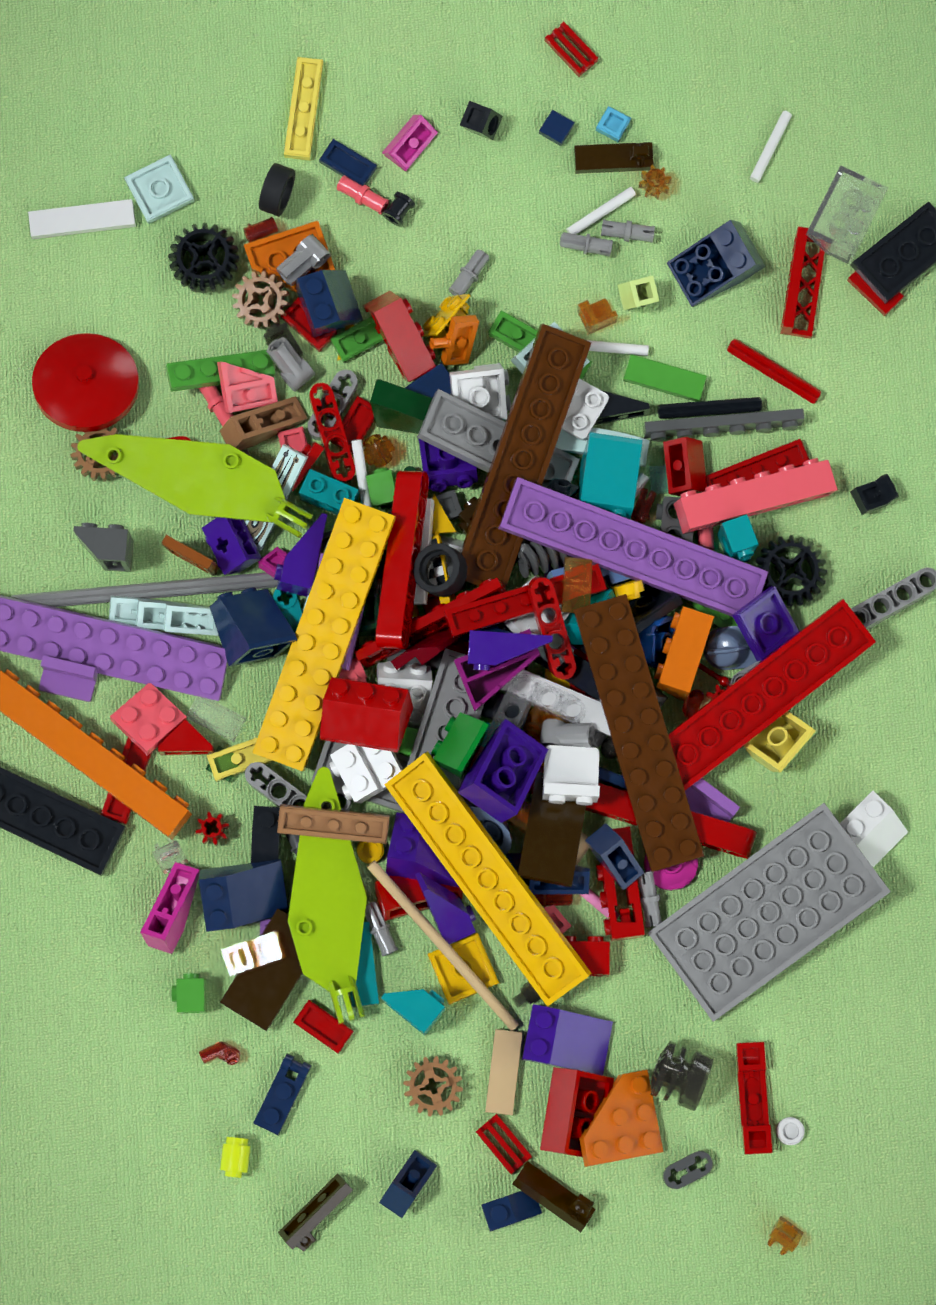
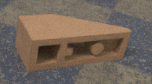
[220,396,308,450]

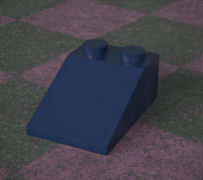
[199,859,289,932]

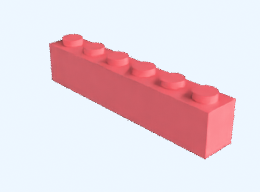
[674,458,838,534]

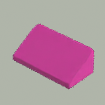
[382,115,438,171]

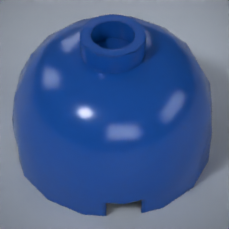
[638,615,675,669]

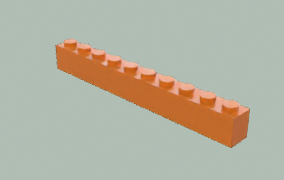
[0,669,192,840]

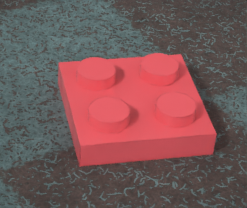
[110,683,187,756]

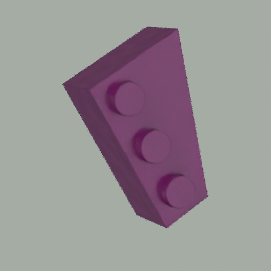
[454,629,540,711]

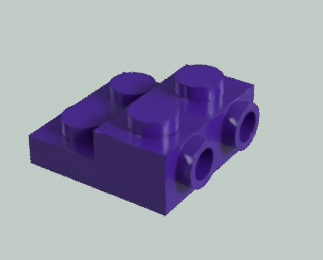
[418,438,478,492]

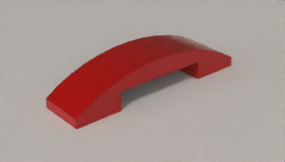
[736,1042,773,1155]

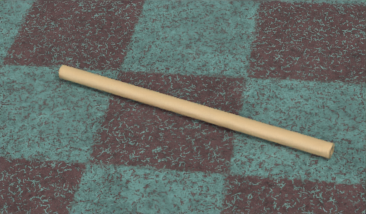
[367,860,519,1031]

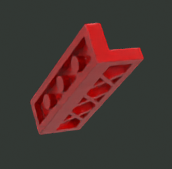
[780,226,827,339]

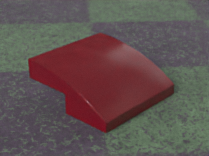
[391,630,462,670]

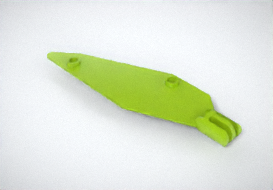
[77,434,313,538]
[288,767,367,1024]

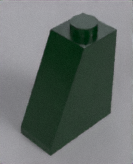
[370,379,433,434]

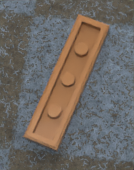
[277,804,389,844]

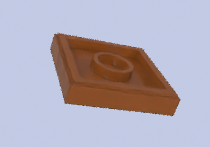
[162,535,219,576]

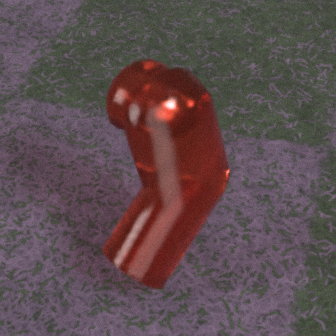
[682,689,704,719]
[199,1041,240,1065]

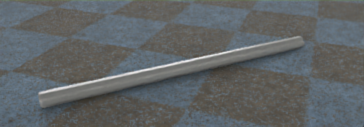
[11,568,317,607]

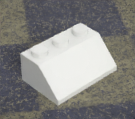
[840,791,908,867]

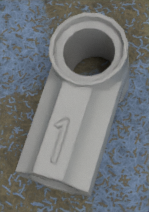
[276,234,331,287]
[266,337,315,392]
[539,719,595,748]

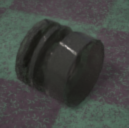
[650,1040,714,1111]

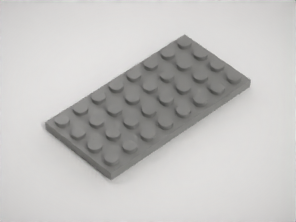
[648,803,891,1022]

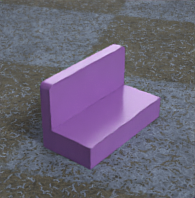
[39,655,98,702]
[685,778,740,822]

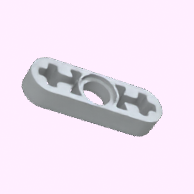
[308,370,358,441]

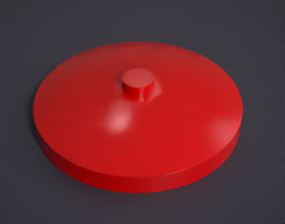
[32,333,139,432]

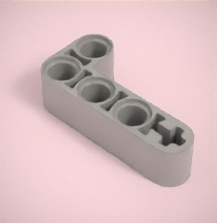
[245,762,351,811]

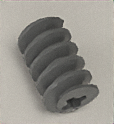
[517,542,577,578]

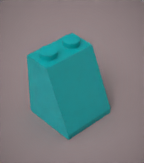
[578,432,643,519]

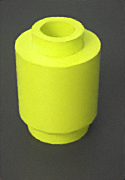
[220,1137,251,1178]

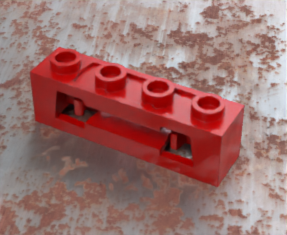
[596,827,645,942]

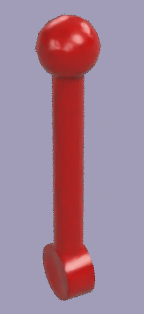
[698,663,730,687]

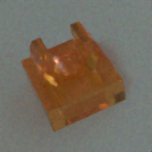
[768,1216,804,1255]

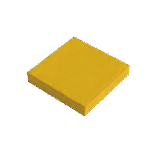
[427,932,499,1005]

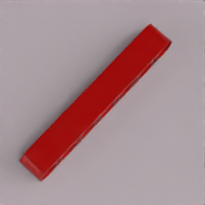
[376,471,429,649]

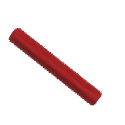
[727,339,821,404]

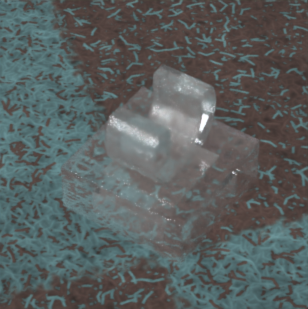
[152,838,188,874]

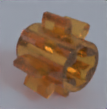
[639,165,671,200]
[363,434,395,467]

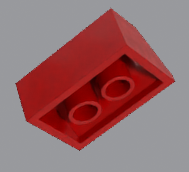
[320,677,413,753]
[540,1067,614,1157]

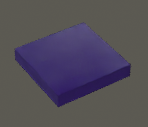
[732,586,799,661]

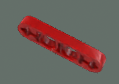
[309,383,355,484]
[527,576,576,680]

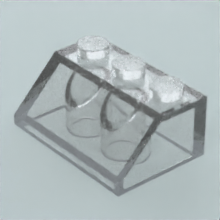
[806,165,888,265]

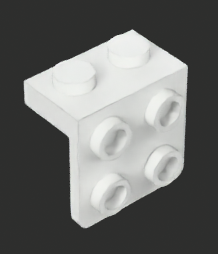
[562,378,609,440]
[377,661,432,728]
[542,745,600,805]

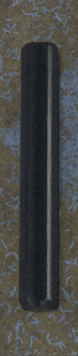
[657,397,762,419]

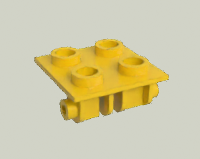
[422,294,471,341]

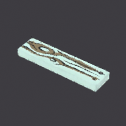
[245,444,308,551]

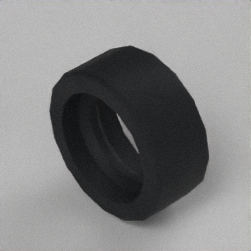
[259,163,295,217]
[413,543,468,597]

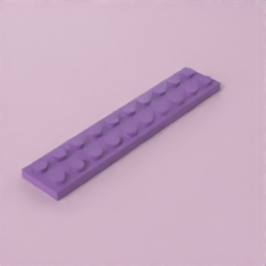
[498,477,768,617]
[0,595,228,701]

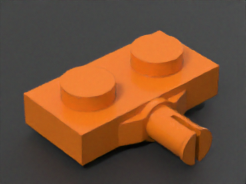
[429,315,479,365]

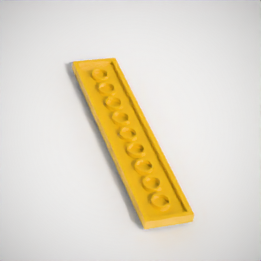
[252,498,396,771]
[384,751,592,1007]

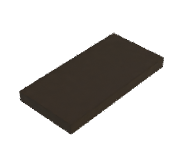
[518,772,586,888]
[220,909,303,1031]

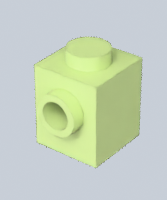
[618,276,659,310]

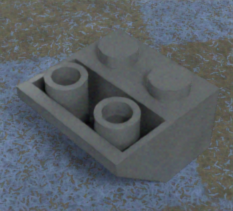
[73,523,134,572]

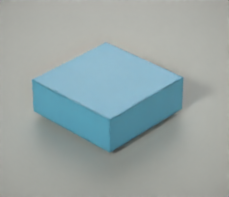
[596,106,631,142]

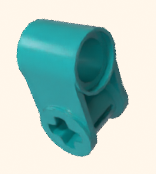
[273,590,303,633]

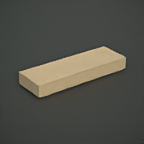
[485,1029,522,1116]

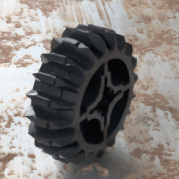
[168,222,240,294]
[756,535,827,607]

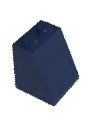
[296,270,363,338]
[210,587,297,667]

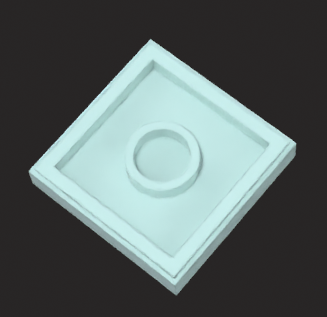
[124,154,195,224]

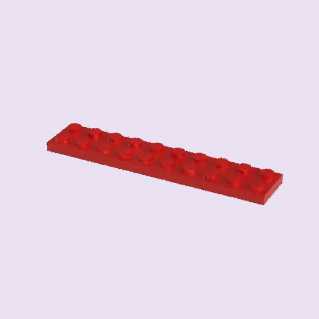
[668,599,876,790]

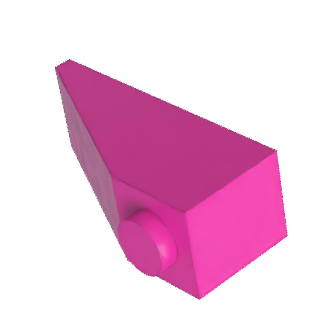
[140,862,200,954]

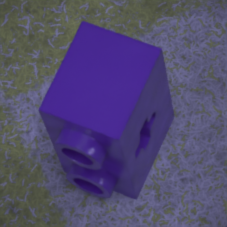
[202,517,262,575]

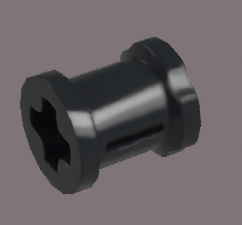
[382,191,415,227]

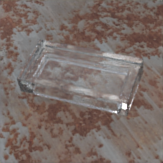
[186,694,246,742]

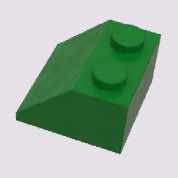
[431,712,489,778]

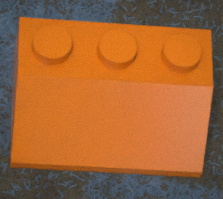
[654,606,714,701]

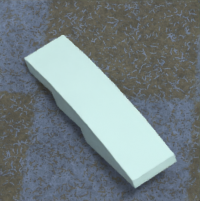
[108,596,218,636]

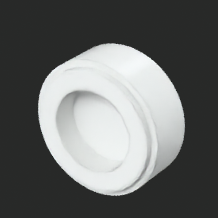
[776,1117,804,1145]

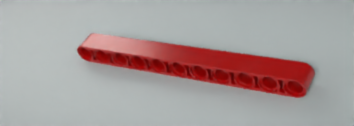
[466,747,757,859]

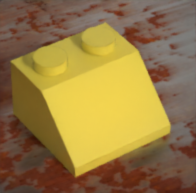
[743,711,816,773]

